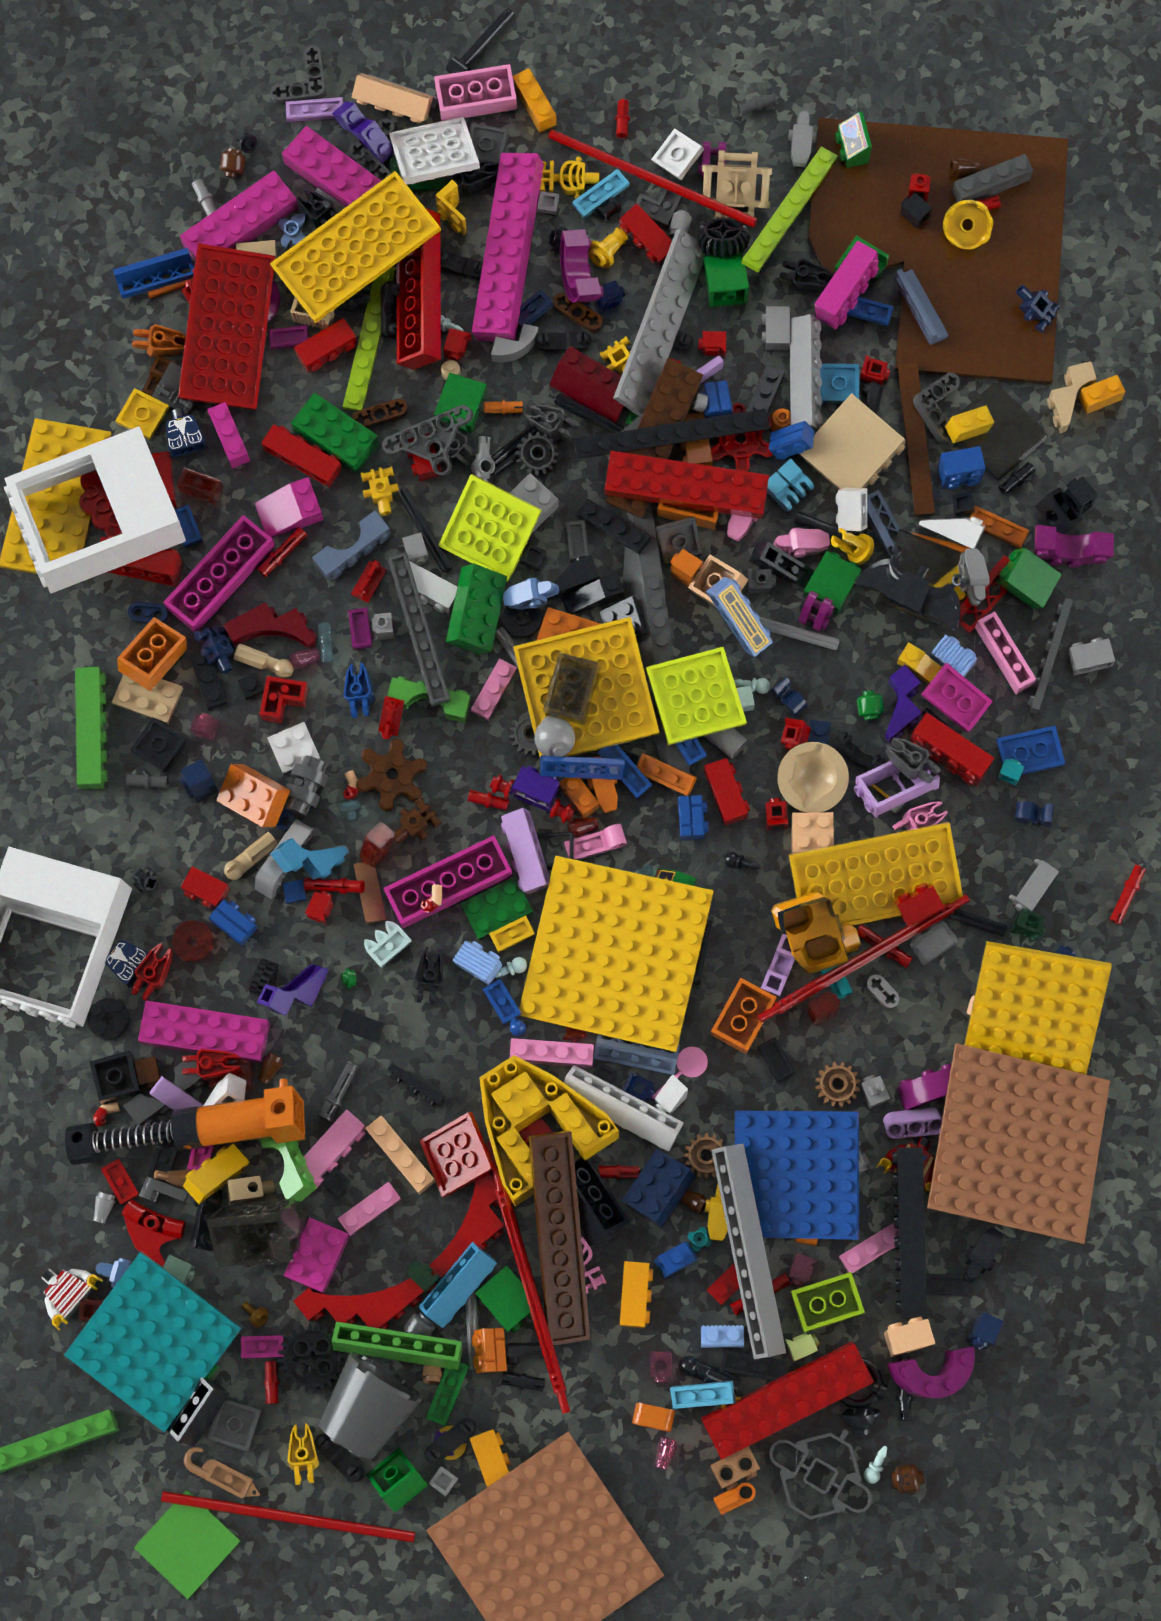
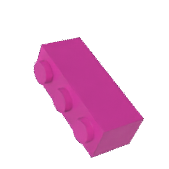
[207,402,250,469]

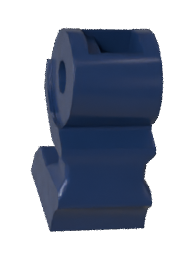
[770,676,808,717]
[1014,801,1054,827]

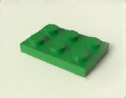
[460,876,533,940]

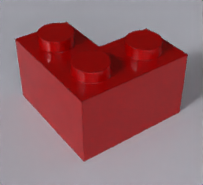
[259,676,309,724]

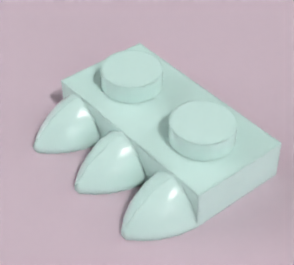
[364,921,412,969]

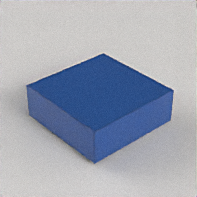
[283,879,307,904]

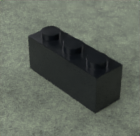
[167,1377,229,1447]

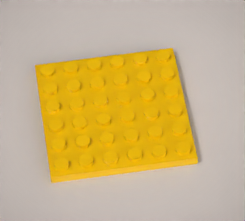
[513,617,660,757]
[964,941,1112,1075]

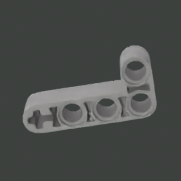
[254,819,315,900]

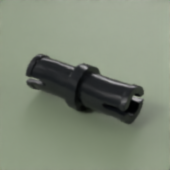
[998,462,1036,496]
[501,1371,545,1392]

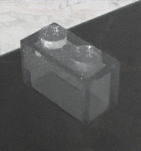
[909,921,958,967]

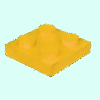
[115,388,170,440]

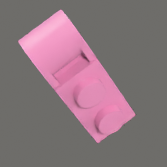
[564,824,627,860]

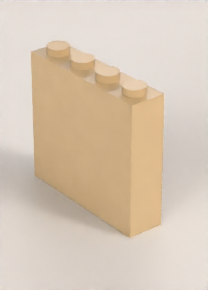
[799,393,906,490]

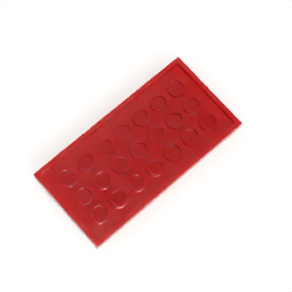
[178,243,276,410]

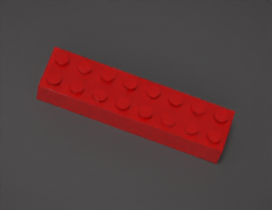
[397,208,441,370]
[604,451,769,519]
[701,1341,874,1460]

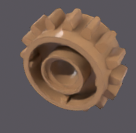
[815,1062,860,1108]
[684,1133,725,1179]

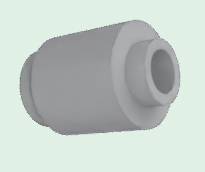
[669,210,692,239]

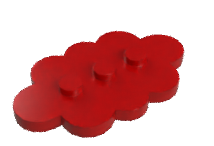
[79,470,122,537]

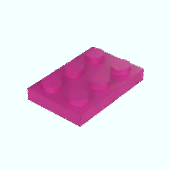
[921,663,993,733]

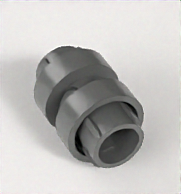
[284,755,329,817]

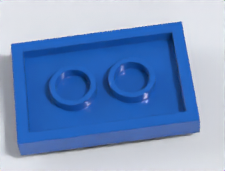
[996,726,1065,775]

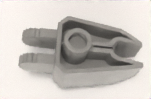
[788,110,816,168]
[958,548,990,606]

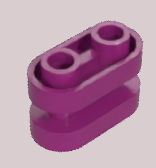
[698,141,726,179]
[798,591,835,632]

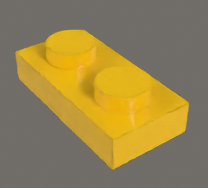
[489,916,535,953]

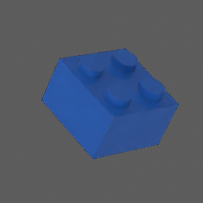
[937,446,985,490]

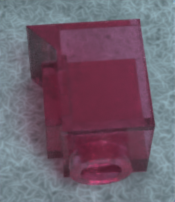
[788,1253,819,1287]

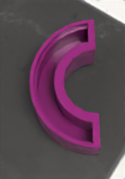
[560,229,603,303]
[1035,525,1114,568]
[897,1063,952,1111]
[887,1346,975,1398]

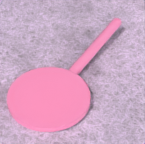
[652,1047,708,1099]

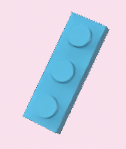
[572,169,629,219]
[670,1381,736,1409]

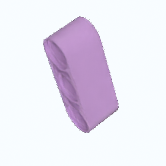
[883,1107,943,1139]

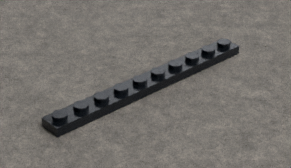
[573,409,770,460]

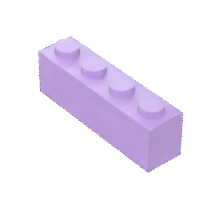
[501,808,550,895]

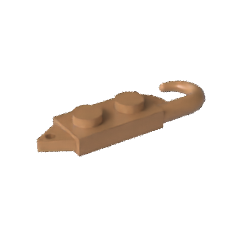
[184,1447,260,1499]

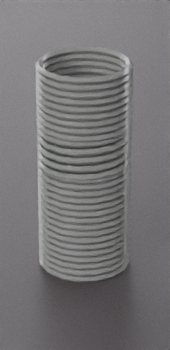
[704,728,747,759]

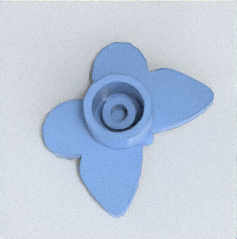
[279,213,306,249]

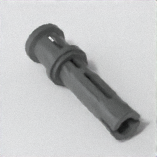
[316,1061,359,1124]

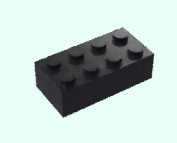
[574,1154,630,1246]

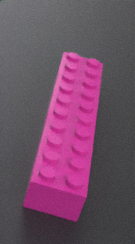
[472,153,544,342]

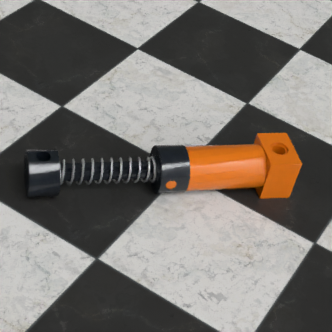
[65,1078,305,1165]

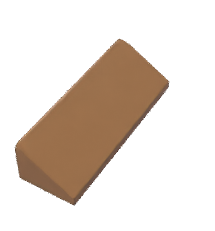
[354,862,387,925]

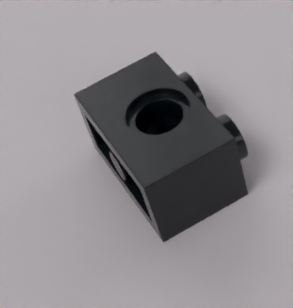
[1064,476,1098,515]
[1035,488,1083,535]

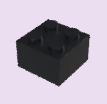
[89,1050,143,1104]

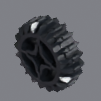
[697,216,750,258]

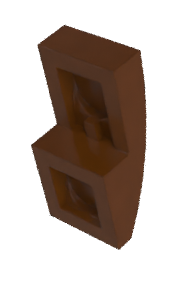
[142,355,176,398]

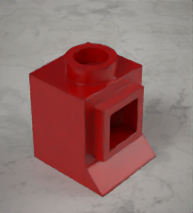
[908,173,931,202]
[443,328,472,361]
[698,331,726,359]
[859,355,891,386]
[780,718,811,751]
[765,798,788,830]
[305,891,334,926]

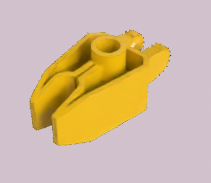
[705,1184,728,1241]
[287,1423,319,1485]

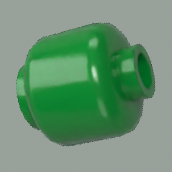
[857,690,884,720]

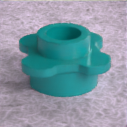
[687,1227,712,1252]

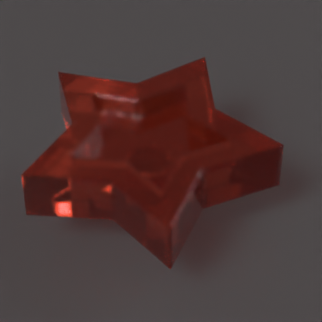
[563,1026,587,1043]

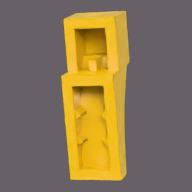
[897,642,942,685]

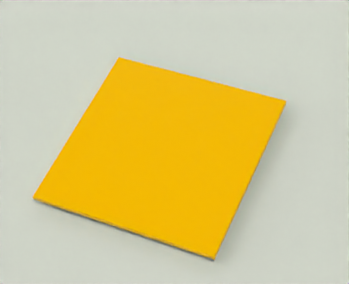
[519,856,714,1052]

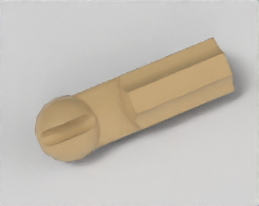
[234,643,294,678]
[224,832,278,880]

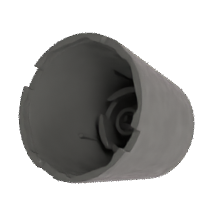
[319,1352,423,1459]

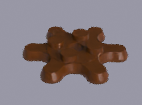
[356,739,428,812]

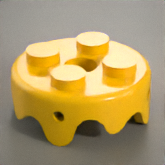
[943,200,993,249]

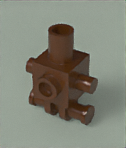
[390,797,442,844]

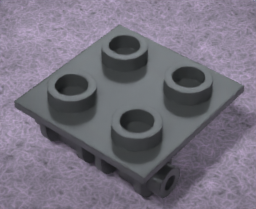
[152,362,194,415]

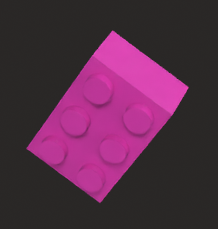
[284,1217,350,1294]

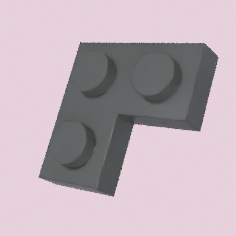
[635,189,683,228]

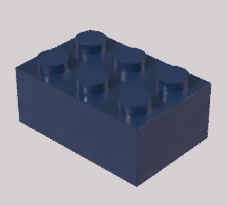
[622,1149,696,1228]

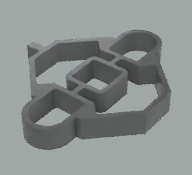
[769,1429,872,1520]

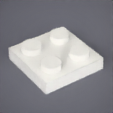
[651,129,704,180]
[267,722,320,775]

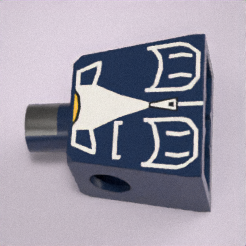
[166,408,207,458]
[105,939,149,988]

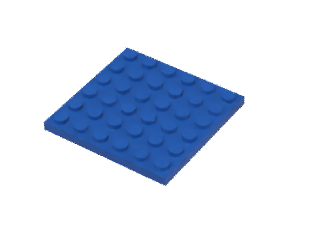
[735,1111,859,1240]

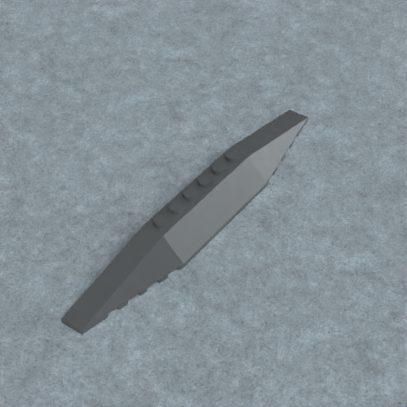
[622,502,690,793]

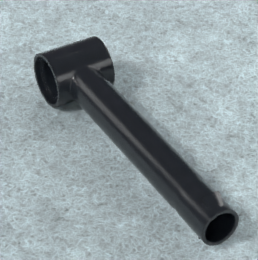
[446,8,515,74]

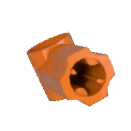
[713,1482,756,1515]

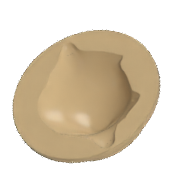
[777,742,849,813]

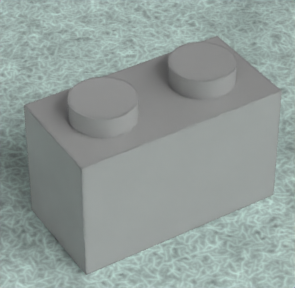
[762,306,790,351]
[1067,638,1115,675]

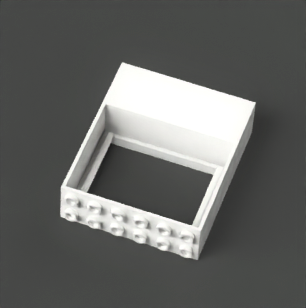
[4,426,186,594]
[0,847,132,1028]

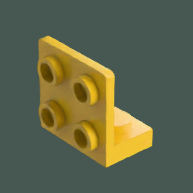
[435,180,467,236]

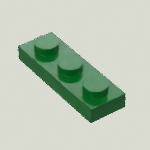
[426,1362,469,1426]

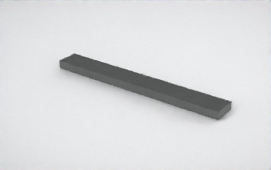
[387,552,451,707]

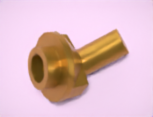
[240,1301,268,1327]

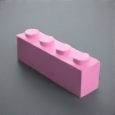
[975,612,1036,695]
[510,1038,594,1069]
[304,1109,366,1188]

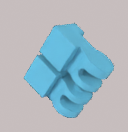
[766,459,814,512]

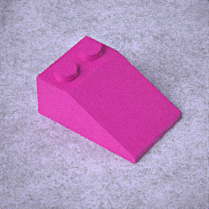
[255,477,323,538]

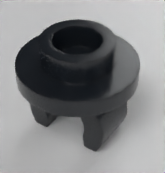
[236,132,257,153]

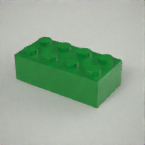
[291,393,379,474]
[446,563,507,655]

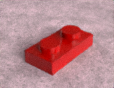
[101,1158,139,1205]
[706,1263,739,1305]

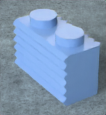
[930,635,977,678]
[453,941,502,985]
[701,1325,744,1348]

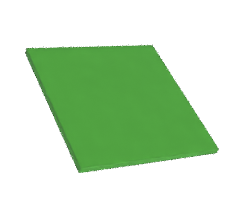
[134,1490,240,1599]

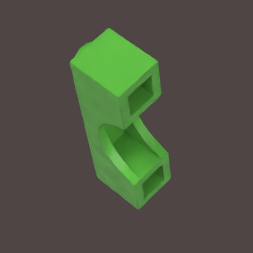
[387,676,471,723]
[259,1137,317,1202]

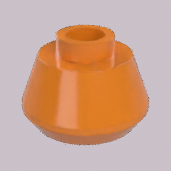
[769,408,791,431]

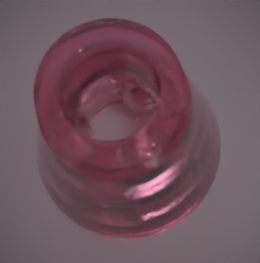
[289,648,321,670]
[655,1436,678,1470]

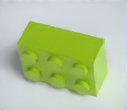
[790,1272,865,1333]

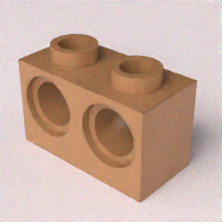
[710,1446,760,1491]

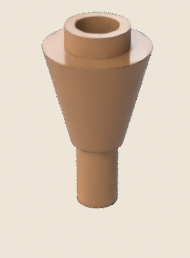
[154,1169,190,1190]

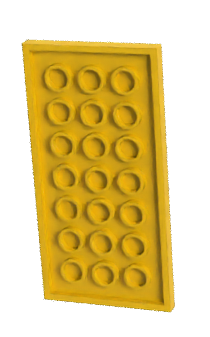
[270,171,441,323]
[0,418,112,574]
[788,822,963,925]

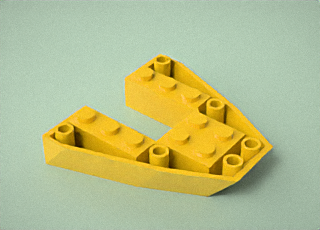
[479,1055,619,1207]

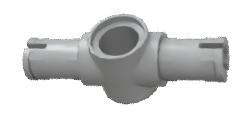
[471,436,495,482]

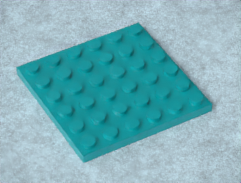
[64,1252,242,1432]

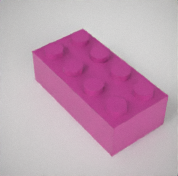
[815,240,879,330]

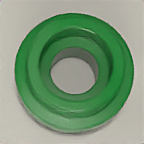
[341,968,356,989]

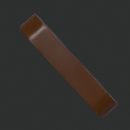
[553,293,602,333]
[352,399,408,429]

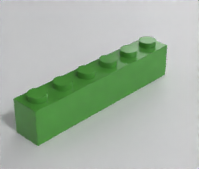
[75,667,108,789]
[332,1322,462,1370]
[0,1409,119,1473]

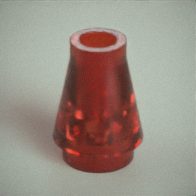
[567,817,598,838]

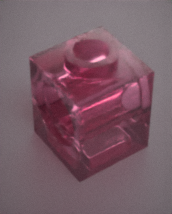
[650,1351,672,1383]

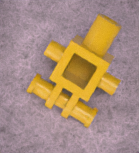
[599,336,631,376]
[361,466,399,516]

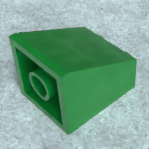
[703,253,749,308]

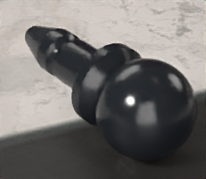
[724,852,761,870]

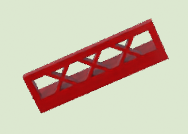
[959,555,1010,634]

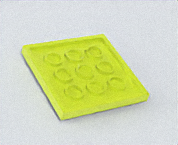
[438,474,542,582]
[646,647,747,745]

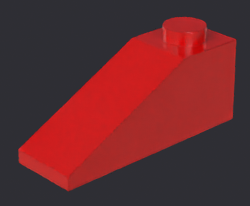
[151,451,177,508]

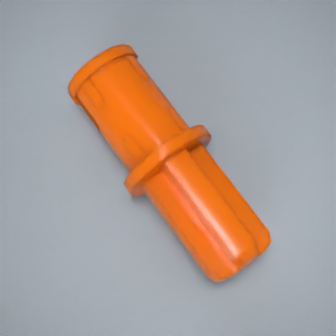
[484,399,523,415]

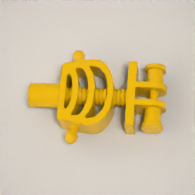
[539,156,599,199]

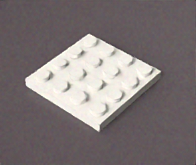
[389,116,480,185]

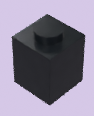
[900,193,932,228]

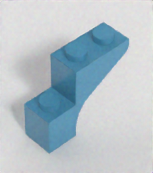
[270,838,349,880]

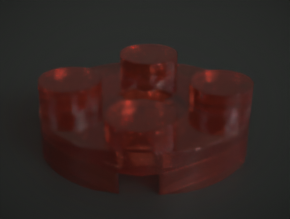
[172,920,214,962]

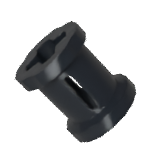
[596,197,622,222]

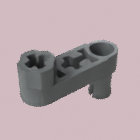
[139,1177,198,1207]

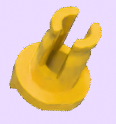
[588,227,628,268]
[831,528,874,565]

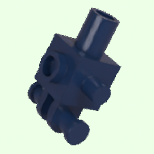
[1016,285,1060,333]
[194,627,234,674]

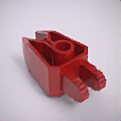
[131,943,173,1001]
[182,1049,241,1080]

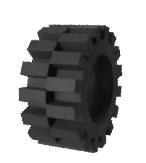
[249,958,279,996]

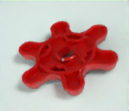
[710,403,773,472]

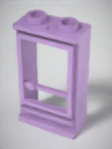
[854,761,940,818]

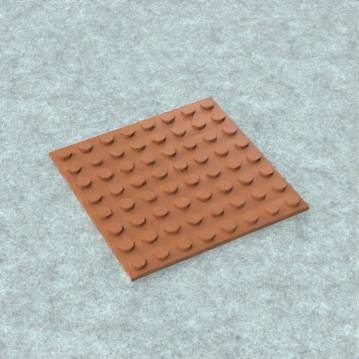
[927,1043,1110,1244]
[426,1431,664,1621]

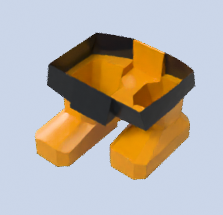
[771,891,861,975]

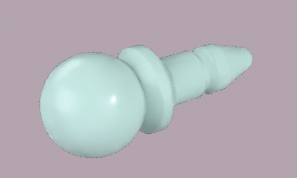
[441,315,464,332]
[734,678,770,694]
[494,957,527,978]
[864,1446,887,1484]

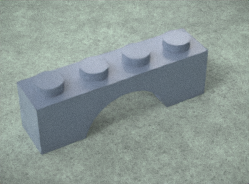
[312,511,391,581]

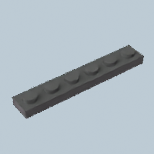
[1027,598,1073,715]

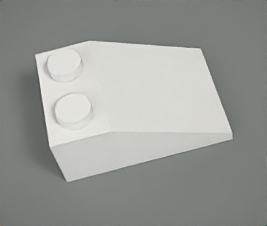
[919,516,986,549]

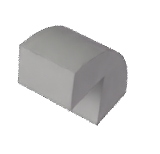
[491,324,539,363]

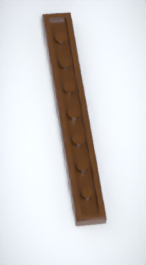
[897,362,935,517]

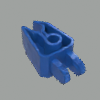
[343,662,376,718]

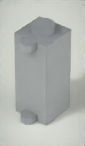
[1009,859,1059,915]

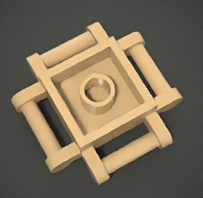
[702,150,772,219]

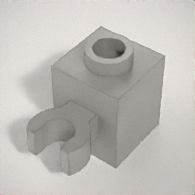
[860,1075,890,1109]

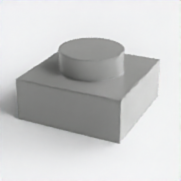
[537,191,559,215]
[429,1466,458,1496]

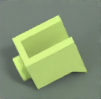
[784,1333,819,1362]

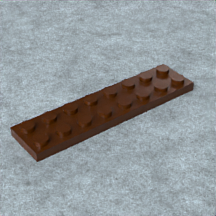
[605,358,704,519]

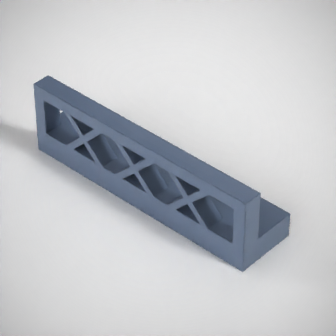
[894,268,948,345]
[867,490,915,566]
[593,1034,680,1075]

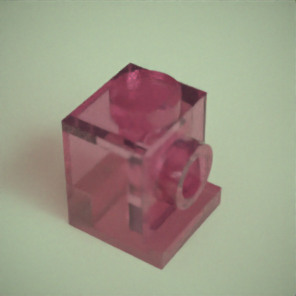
[191,713,219,740]

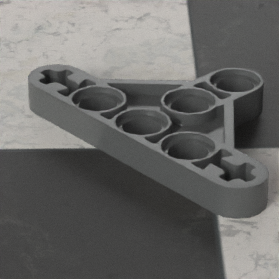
[382,405,473,476]

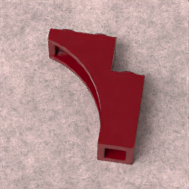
[223,602,317,650]

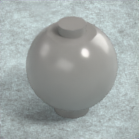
[534,716,575,757]

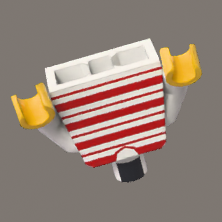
[42,1269,103,1331]

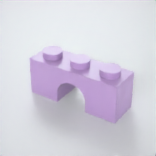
[761,934,795,1000]

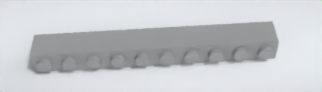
[711,1144,786,1359]

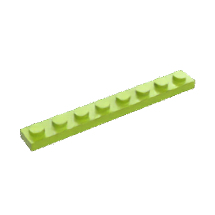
[741,146,838,273]
[342,267,397,412]

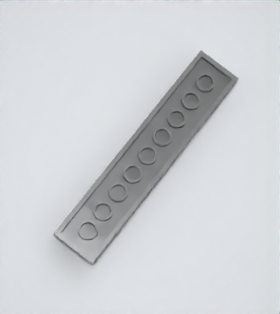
[613,229,707,416]

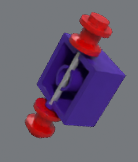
[490,766,575,824]

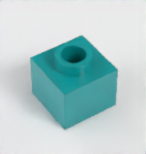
[997,759,1024,786]

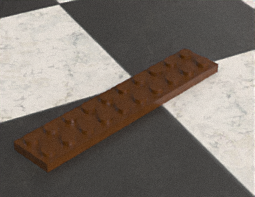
[529,1130,590,1346]

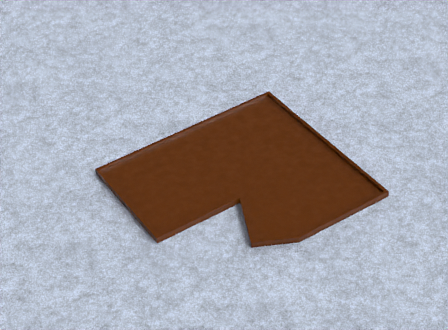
[808,118,1069,384]

